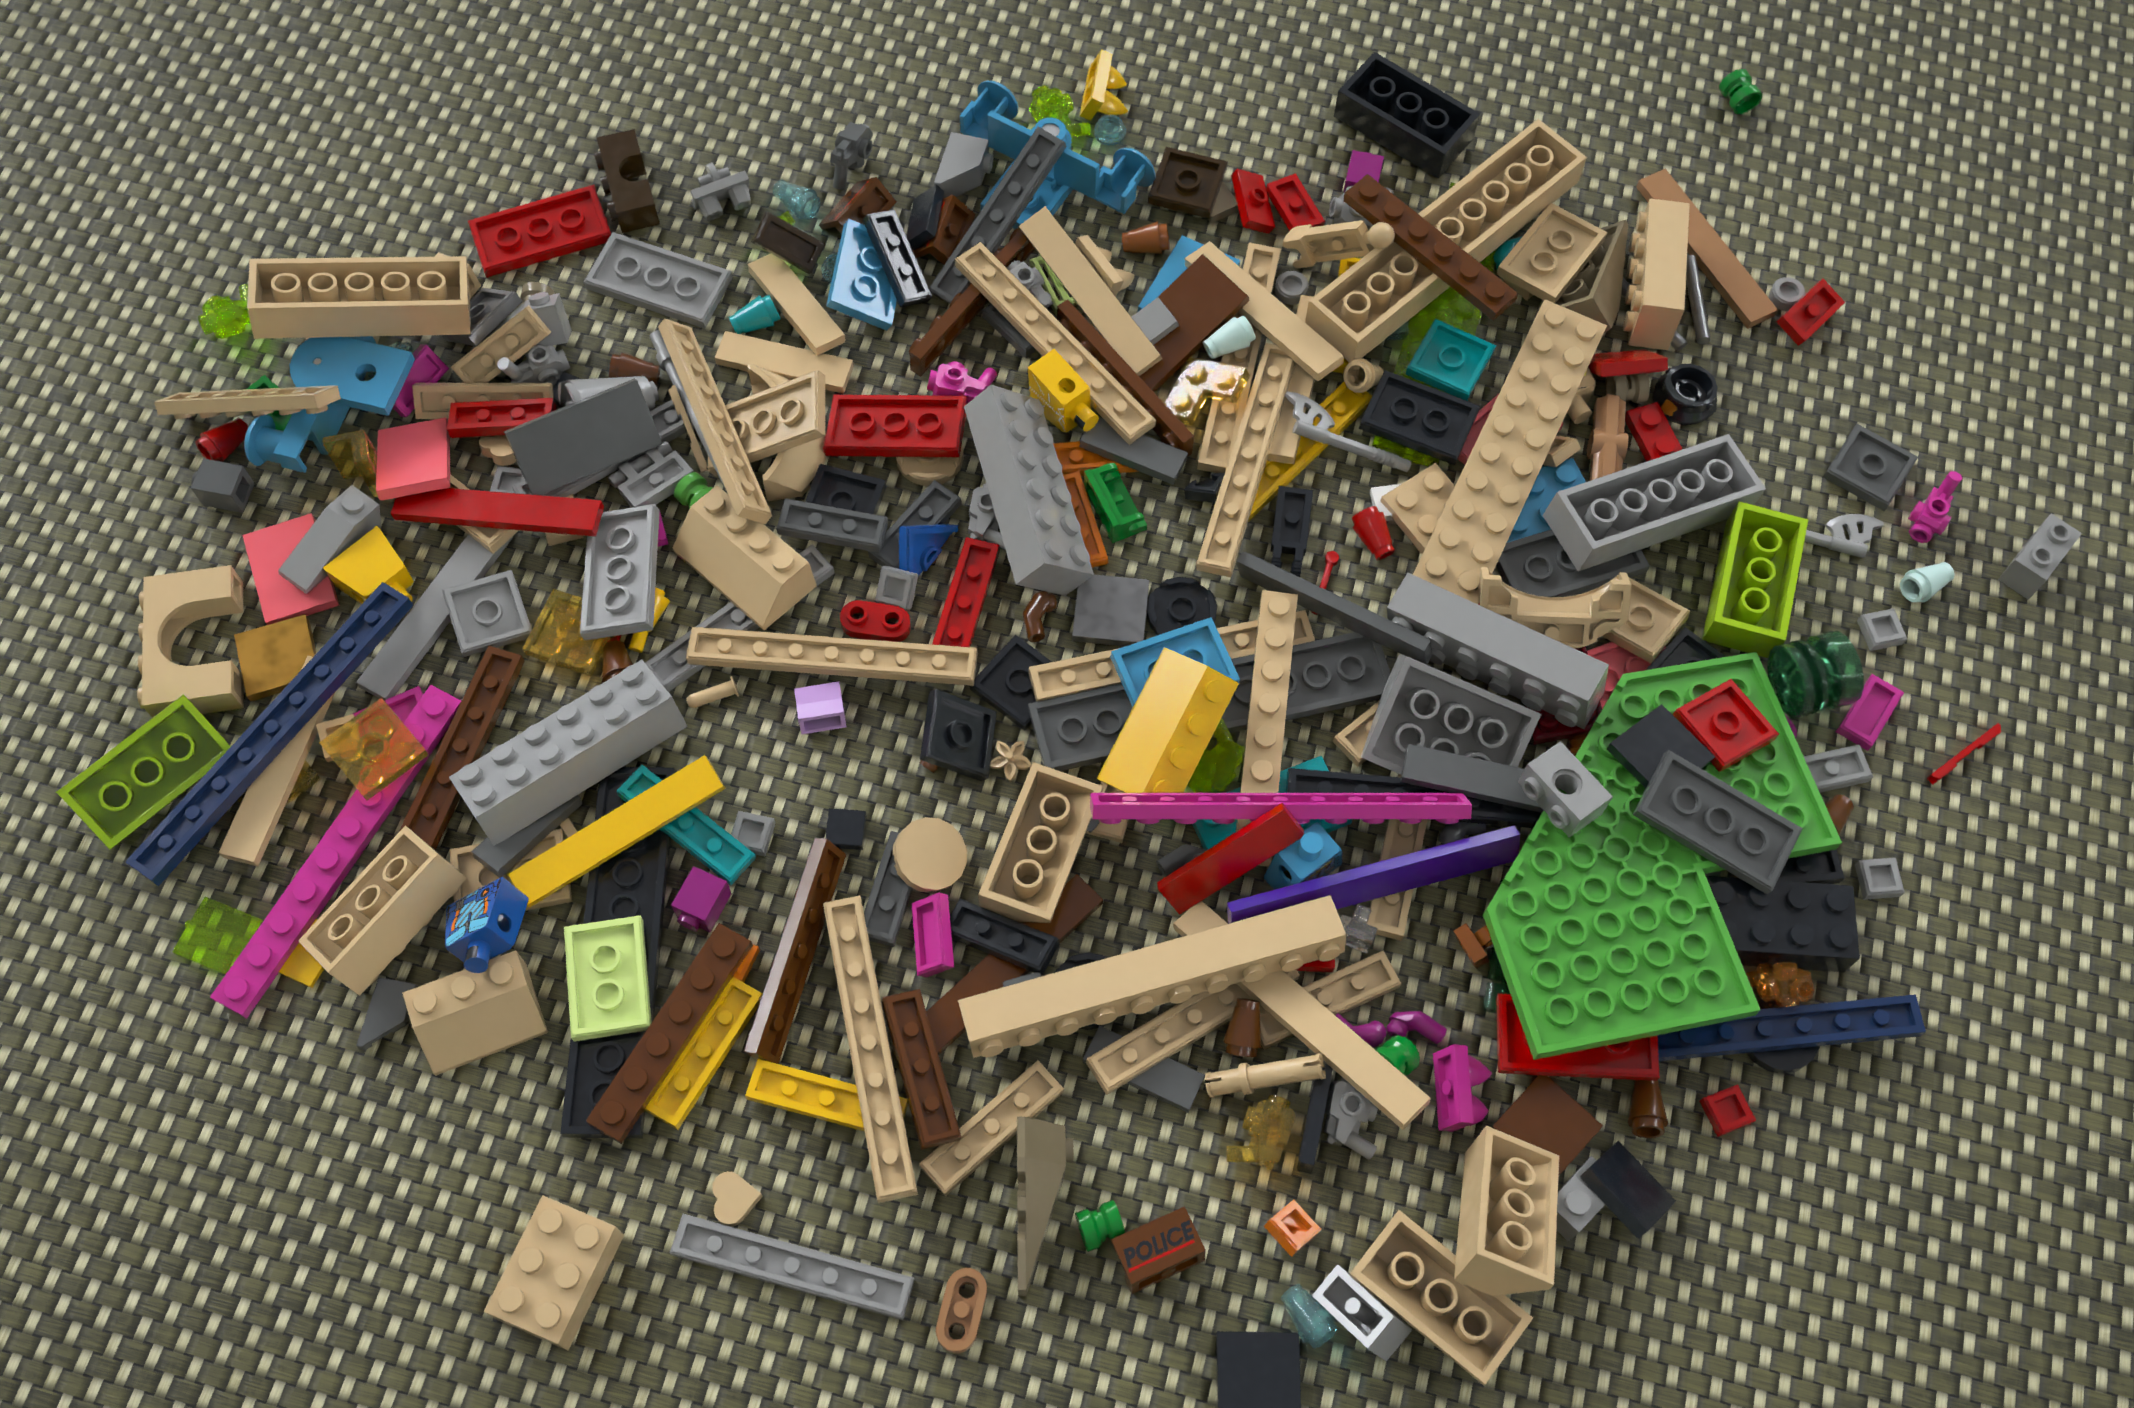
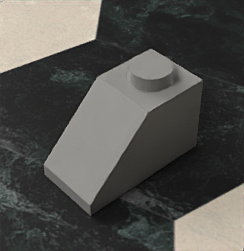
[934,132,993,199]
[1556,1156,1605,1241]
[1312,1264,1413,1362]

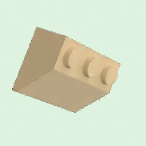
[403,950,548,1076]

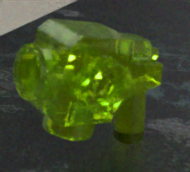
[1029,85,1091,136]
[198,284,250,339]
[1188,719,1245,793]

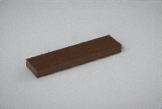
[881,989,961,1150]

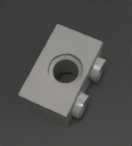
[1998,513,2082,600]
[1518,741,1613,838]

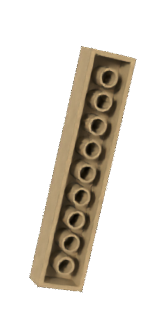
[1305,119,1587,363]

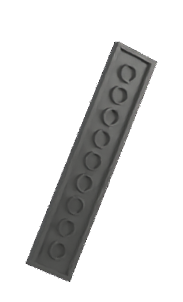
[1028,632,1391,771]

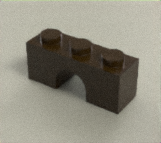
[594,129,660,233]

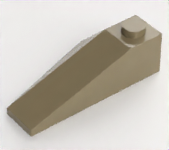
[1534,220,1628,333]
[1017,1117,1074,1297]

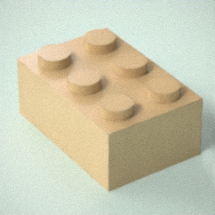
[484,1195,624,1351]

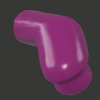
[1386,1011,1447,1044]

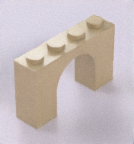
[137,565,244,717]

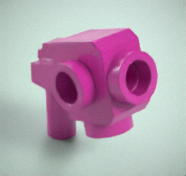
[927,362,997,403]
[1908,471,1962,543]

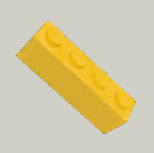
[1097,648,1239,793]

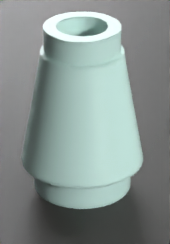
[1203,316,1256,359]
[1900,562,1955,603]

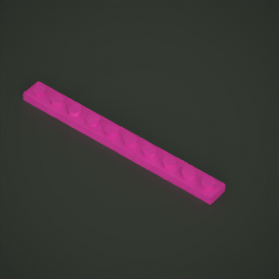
[210,684,461,1019]
[1090,793,1472,824]

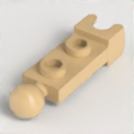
[1282,220,1395,268]

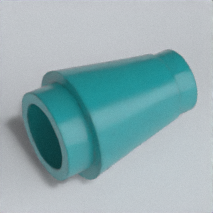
[728,295,781,334]

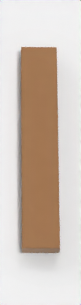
[1636,168,1778,329]

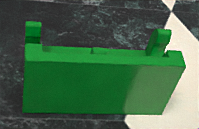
[1084,463,1147,544]

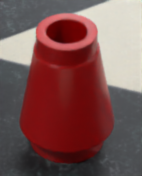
[195,417,248,462]
[1352,506,1395,561]

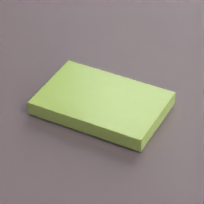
[564,915,652,1041]

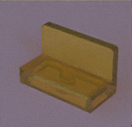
[323,430,378,497]

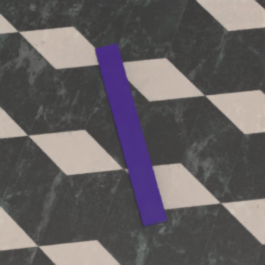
[1227,826,1520,924]

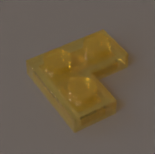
[1164,357,1250,425]

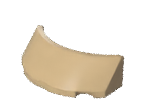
[747,363,826,501]
[1480,567,1632,649]

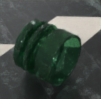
[1767,631,1864,718]

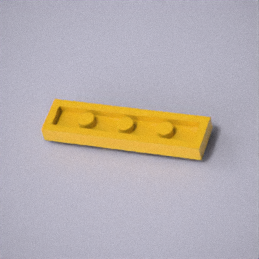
[645,977,763,1130]
[745,1059,909,1131]

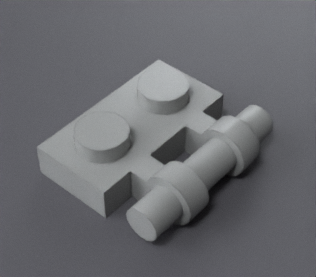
[607,441,694,507]

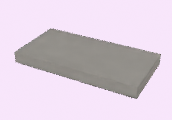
[584,232,733,329]
[580,504,660,640]

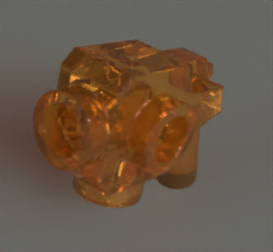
[1746,962,1815,1007]

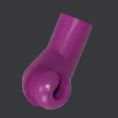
[1335,1013,1386,1048]

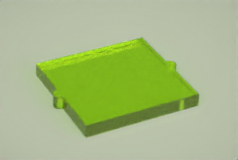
[172,897,263,975]

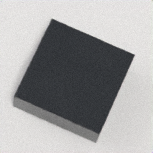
[825,808,867,850]

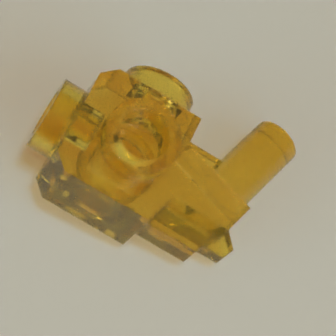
[1226,1095,1296,1170]

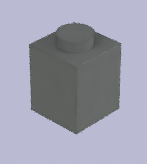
[191,458,255,513]

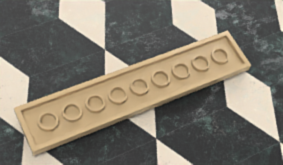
[1413,299,1607,604]

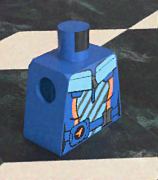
[445,876,529,973]

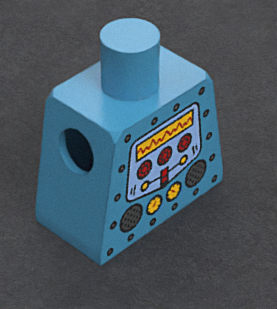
[1264,822,1342,890]

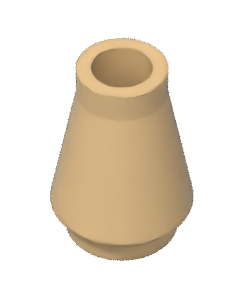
[1343,358,1384,393]

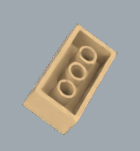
[1623,198,1690,350]

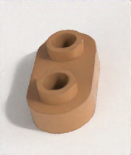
[936,1268,987,1353]

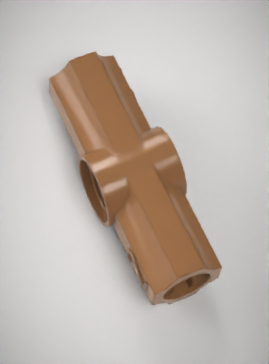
[1587,394,1628,481]

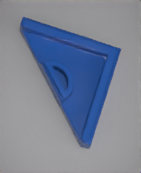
[899,524,958,577]

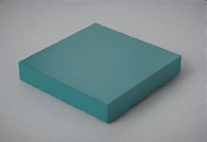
[1405,318,1496,401]

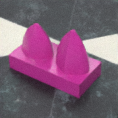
[1433,1044,1492,1132]

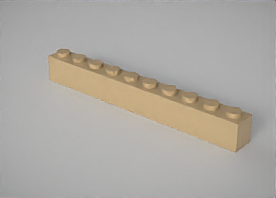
[958,895,1346,1058]

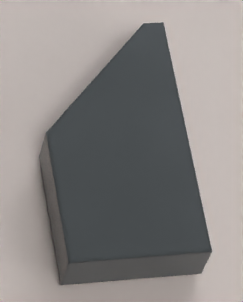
[356,977,418,1050]

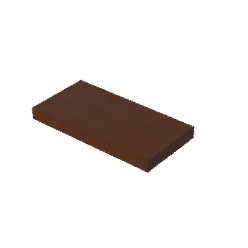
[1139,254,1250,392]

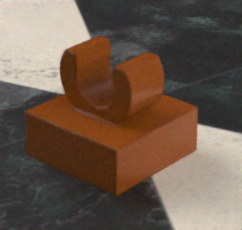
[1453,923,1493,969]

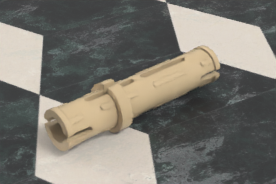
[1205,1053,1326,1098]

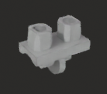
[691,162,751,221]

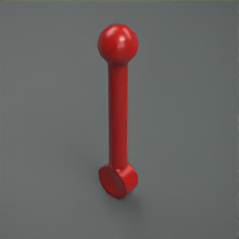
[1310,551,1339,615]

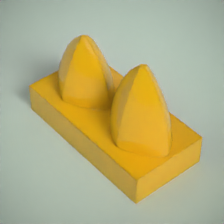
[1079,49,1128,121]

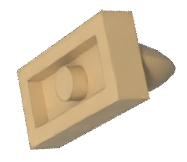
[1075,235,1135,297]

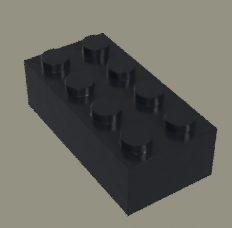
[1334,52,1480,179]
[1706,876,1860,972]

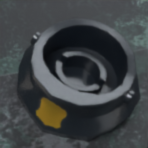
[1652,364,1718,426]

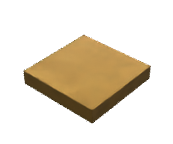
[234,614,317,702]

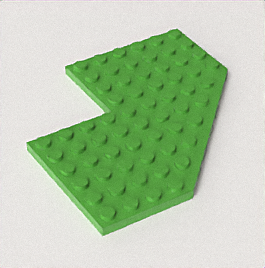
[1483,652,1842,1060]

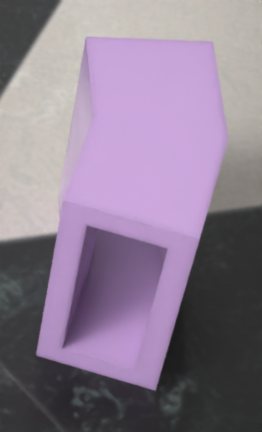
[794,681,846,735]

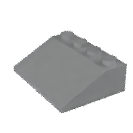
[1361,654,1541,775]

